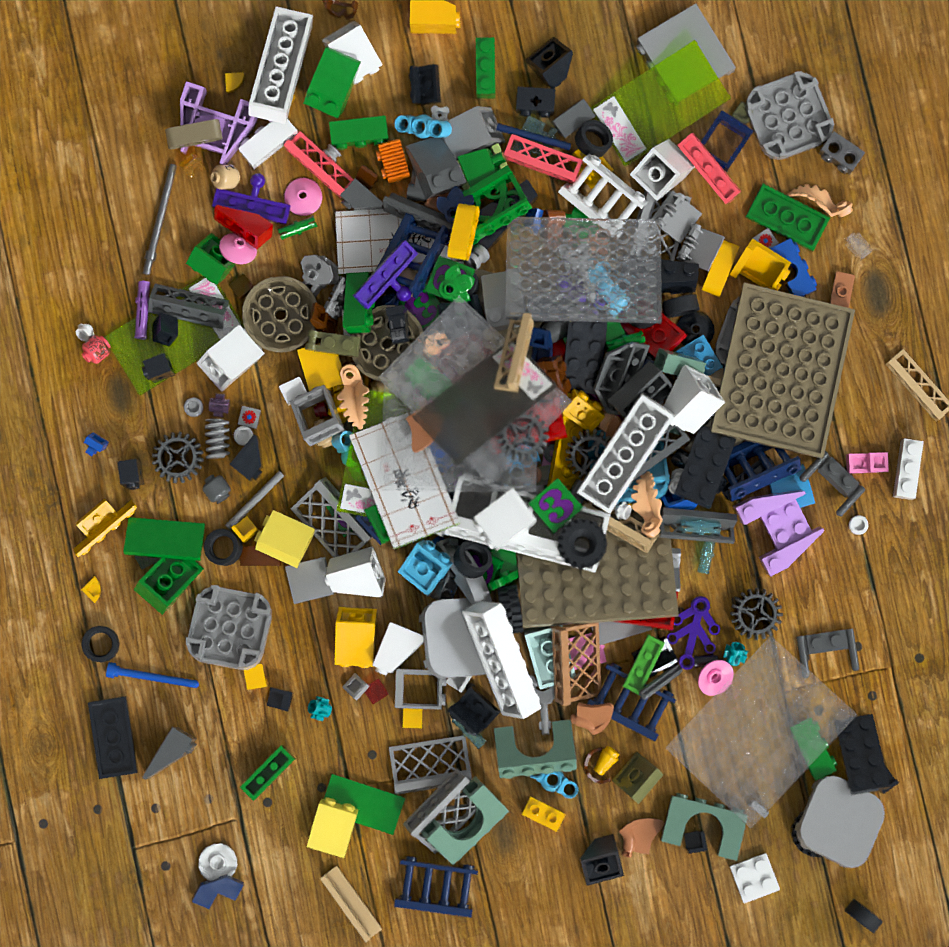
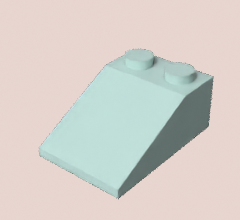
[523,625,576,689]

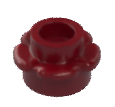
[314,402,329,419]

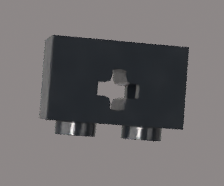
[516,87,556,118]
[141,353,175,383]
[117,459,144,490]

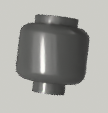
[202,475,231,504]

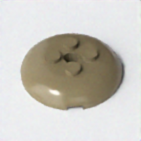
[242,276,317,352]
[350,305,425,382]

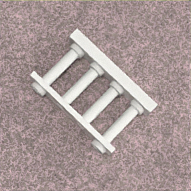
[558,154,648,240]

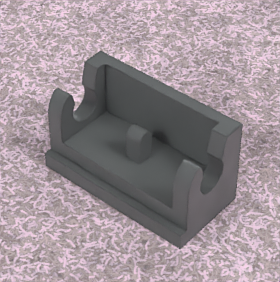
[551,99,595,138]

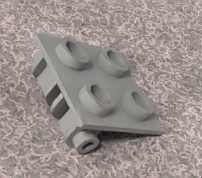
[650,190,702,244]
[676,223,725,271]
[324,277,346,320]

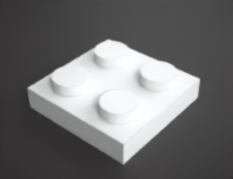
[729,853,780,903]

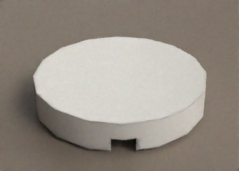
[199,843,237,881]

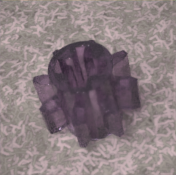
[209,394,230,417]

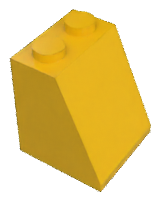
[410,0,460,34]
[335,607,377,668]

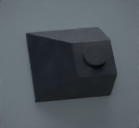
[525,36,573,89]
[230,435,263,482]
[580,834,624,886]

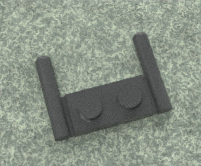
[800,451,865,517]
[796,629,859,678]

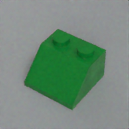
[186,233,236,285]

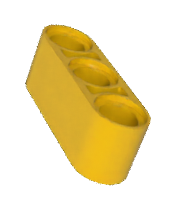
[448,203,480,261]
[702,240,740,297]

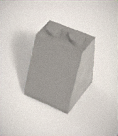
[439,106,505,160]

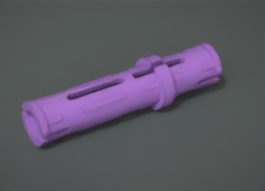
[134,281,150,339]

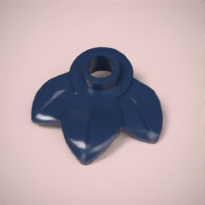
[437,186,474,224]
[372,285,400,310]

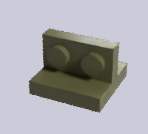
[612,752,664,804]

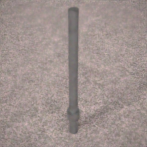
[142,164,177,275]

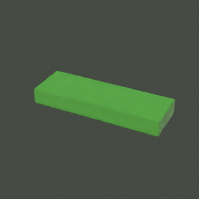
[622,634,665,695]

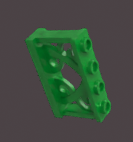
[452,165,532,245]

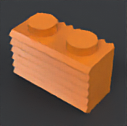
[375,138,410,184]

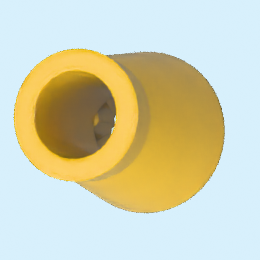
[594,746,620,776]

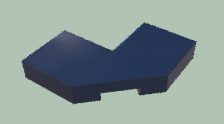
[192,874,244,909]

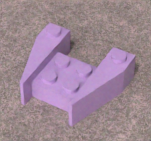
[180,82,258,165]
[733,490,824,577]

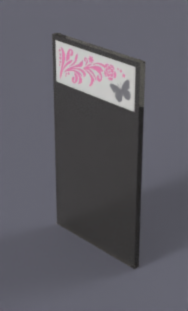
[413,341,557,466]

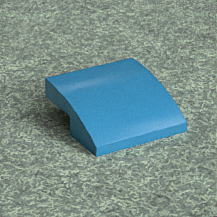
[769,464,815,508]

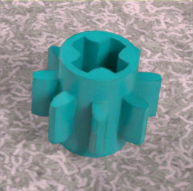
[723,642,748,666]
[308,696,332,721]

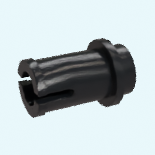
[694,653,718,668]

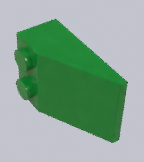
[304,46,361,118]
[134,558,204,615]

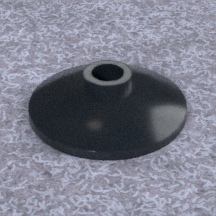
[677,311,714,346]

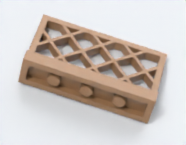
[552,622,601,706]

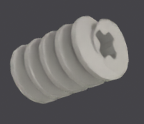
[205,419,230,459]

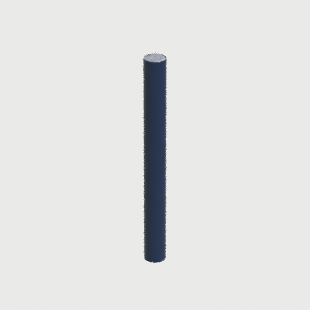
[496,123,571,150]

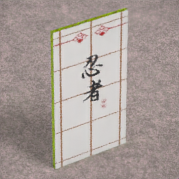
[335,209,465,276]
[349,411,460,549]

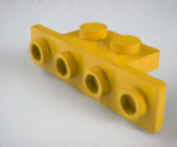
[73,499,137,557]

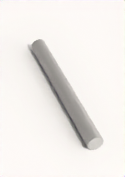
[225,471,284,530]

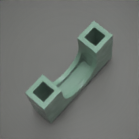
[654,348,706,435]
[494,720,577,779]
[421,776,509,865]
[660,793,748,861]

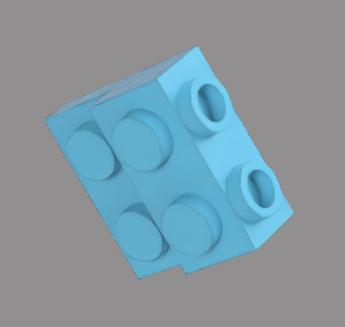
[398,539,453,596]

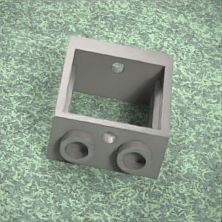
[290,385,345,446]
[395,669,446,709]

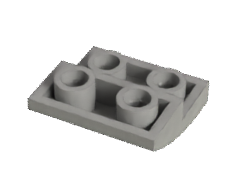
[285,557,334,604]

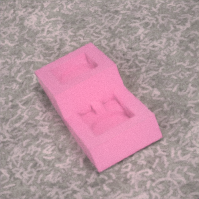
[846,453,889,474]

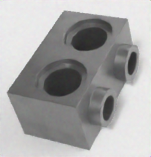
[819,131,865,174]

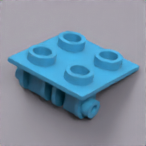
[675,335,723,376]

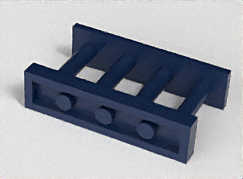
[376,213,450,299]
[724,441,801,501]
[587,663,676,741]
[394,856,478,918]

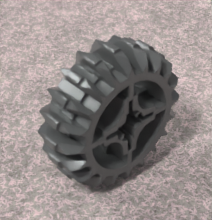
[496,409,549,462]
[565,429,611,479]
[152,432,204,484]
[730,588,783,640]

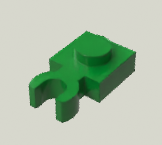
[488,569,519,591]

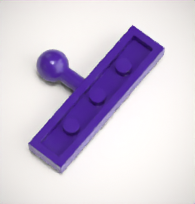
[212,173,291,225]
[352,240,418,309]

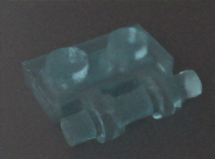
[512,115,557,161]

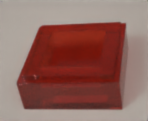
[365,678,389,705]

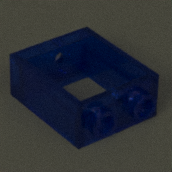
[701,110,754,172]

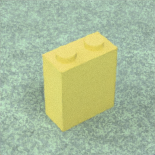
[254,510,315,568]
[307,798,359,858]

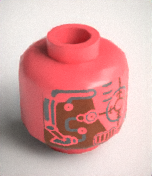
[81,335,110,364]

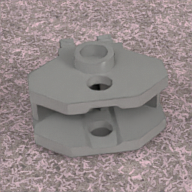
[301,255,341,298]

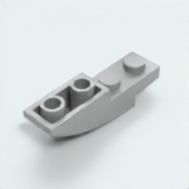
[435,537,492,605]

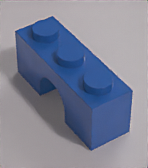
[770,238,817,297]

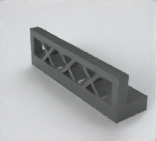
[383,193,453,237]
[148,284,229,329]
[631,425,690,482]
[659,508,738,544]

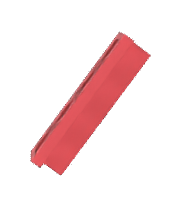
[284,131,354,199]
[677,133,741,204]
[504,134,583,184]

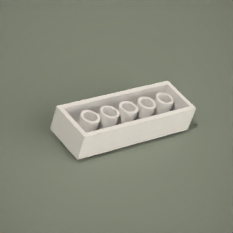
[248,7,313,124]
[577,393,675,514]
[462,601,541,719]

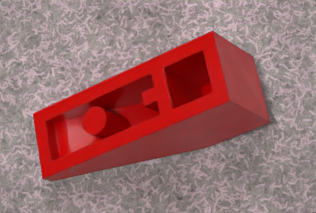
[214,205,273,249]

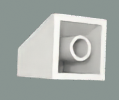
[322,21,382,84]
[630,139,695,201]
[197,325,264,392]
[663,365,725,434]
[473,488,536,551]
[324,546,386,597]
[373,622,424,675]

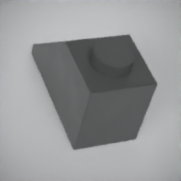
[340,179,383,211]

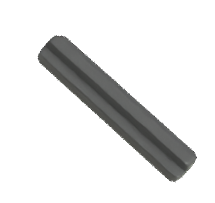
[639,664,683,700]

